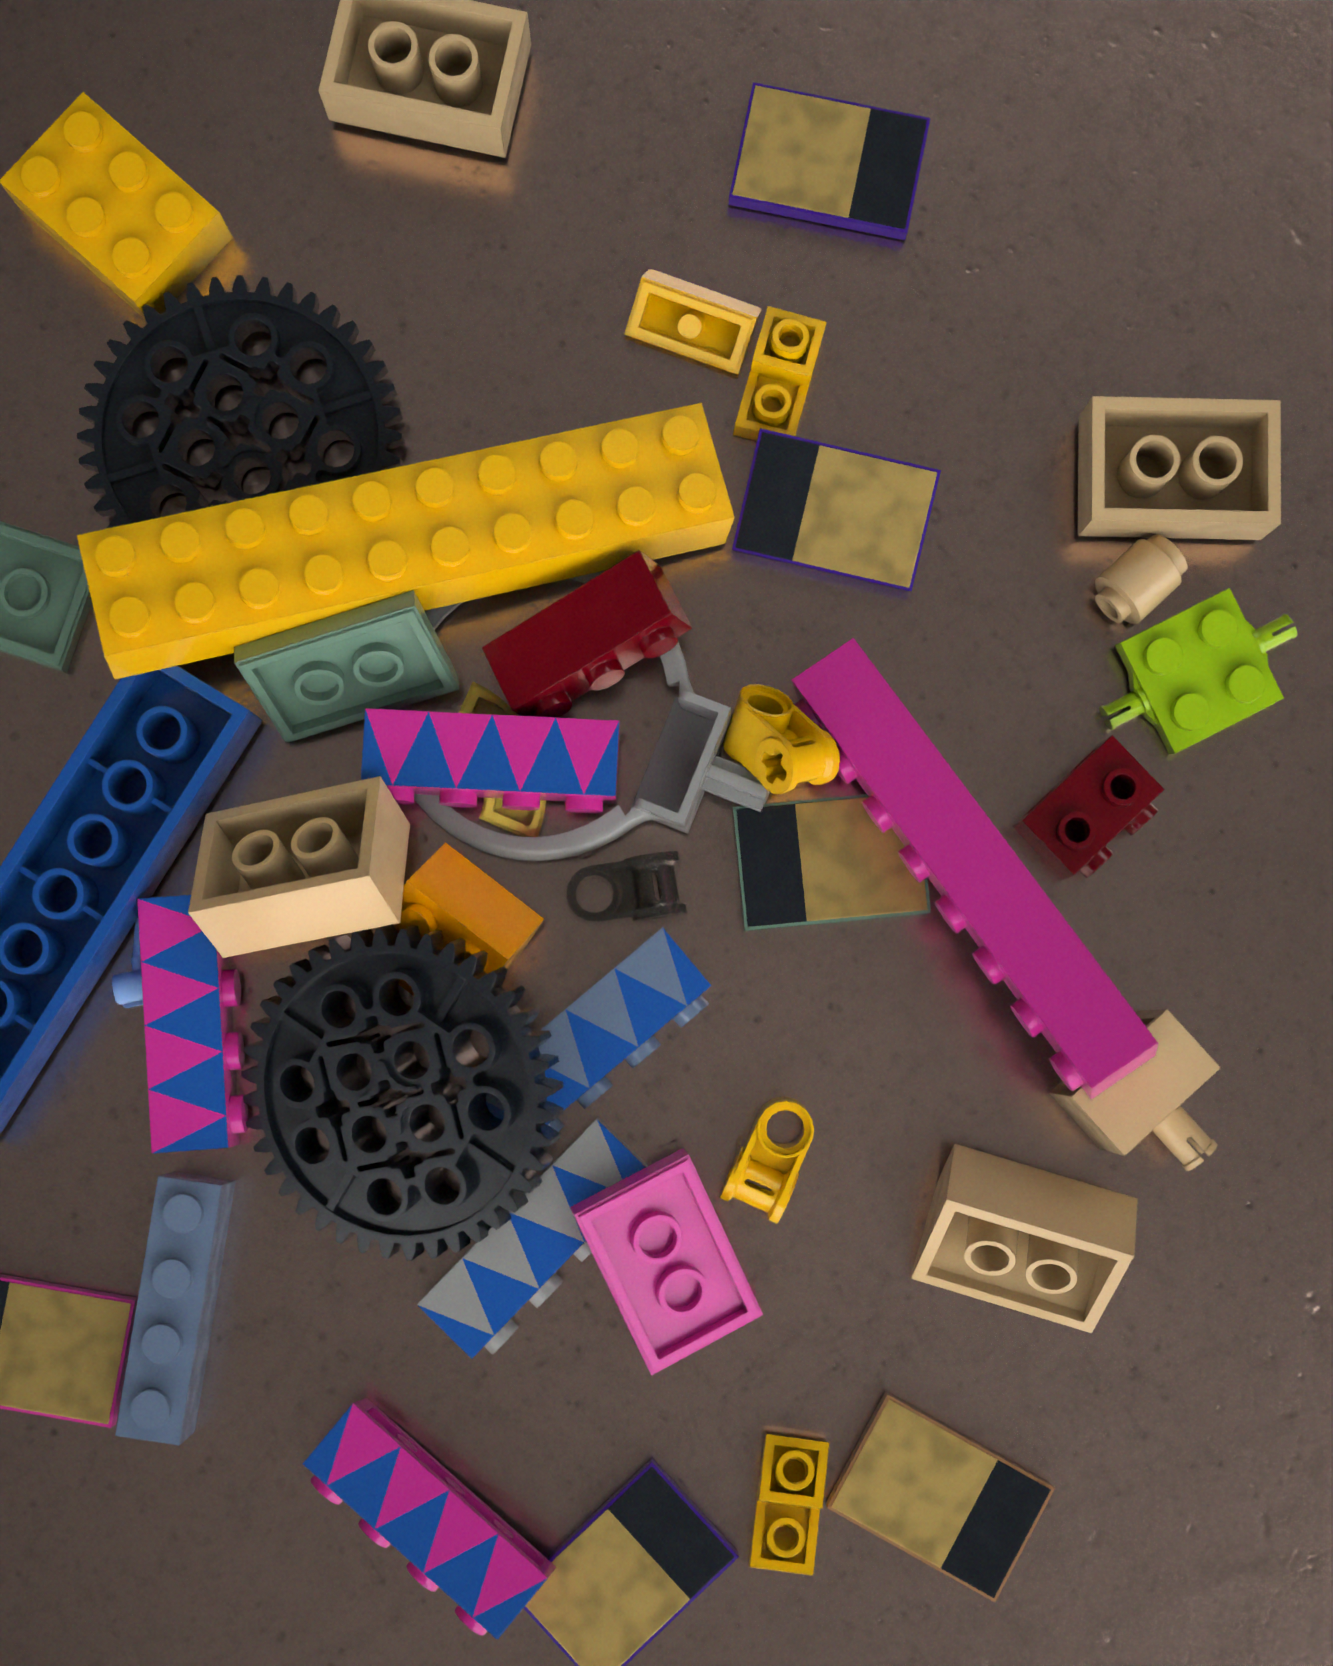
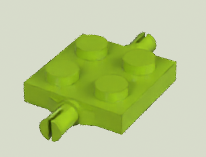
[1099,588,1297,754]

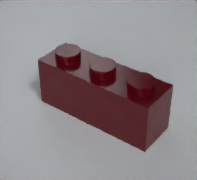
[482,550,692,718]

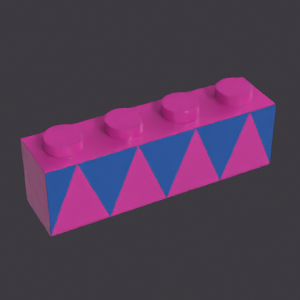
[361,708,620,813]
[137,895,249,1154]
[303,1398,556,1640]

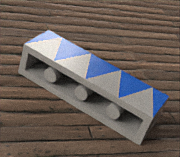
[417,1116,648,1359]

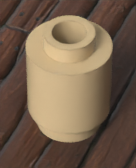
[1095,534,1188,624]

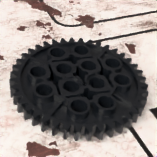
[77,275,405,529]
[241,924,564,1260]

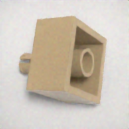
[1049,1009,1221,1171]

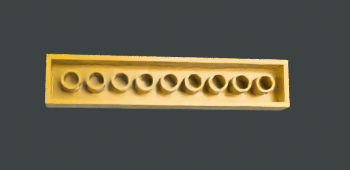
[77,403,735,679]

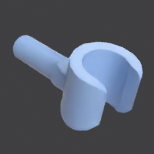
[112,918,143,1008]

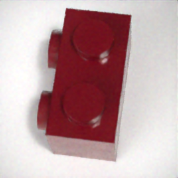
[1012,735,1165,880]

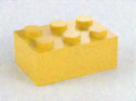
[0,92,233,320]

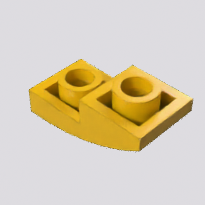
[733,306,827,441]
[748,1434,829,1576]

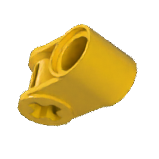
[723,684,840,794]
[719,1096,814,1224]

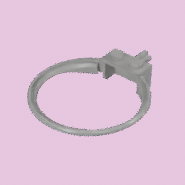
[395,570,770,861]

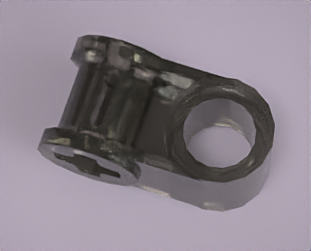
[566,851,688,925]

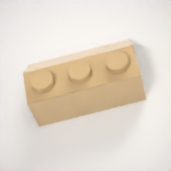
[911,1144,1138,1333]

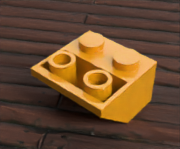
[393,842,544,996]

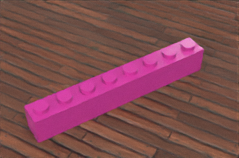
[792,638,1158,1100]

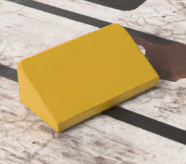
[624,269,762,375]

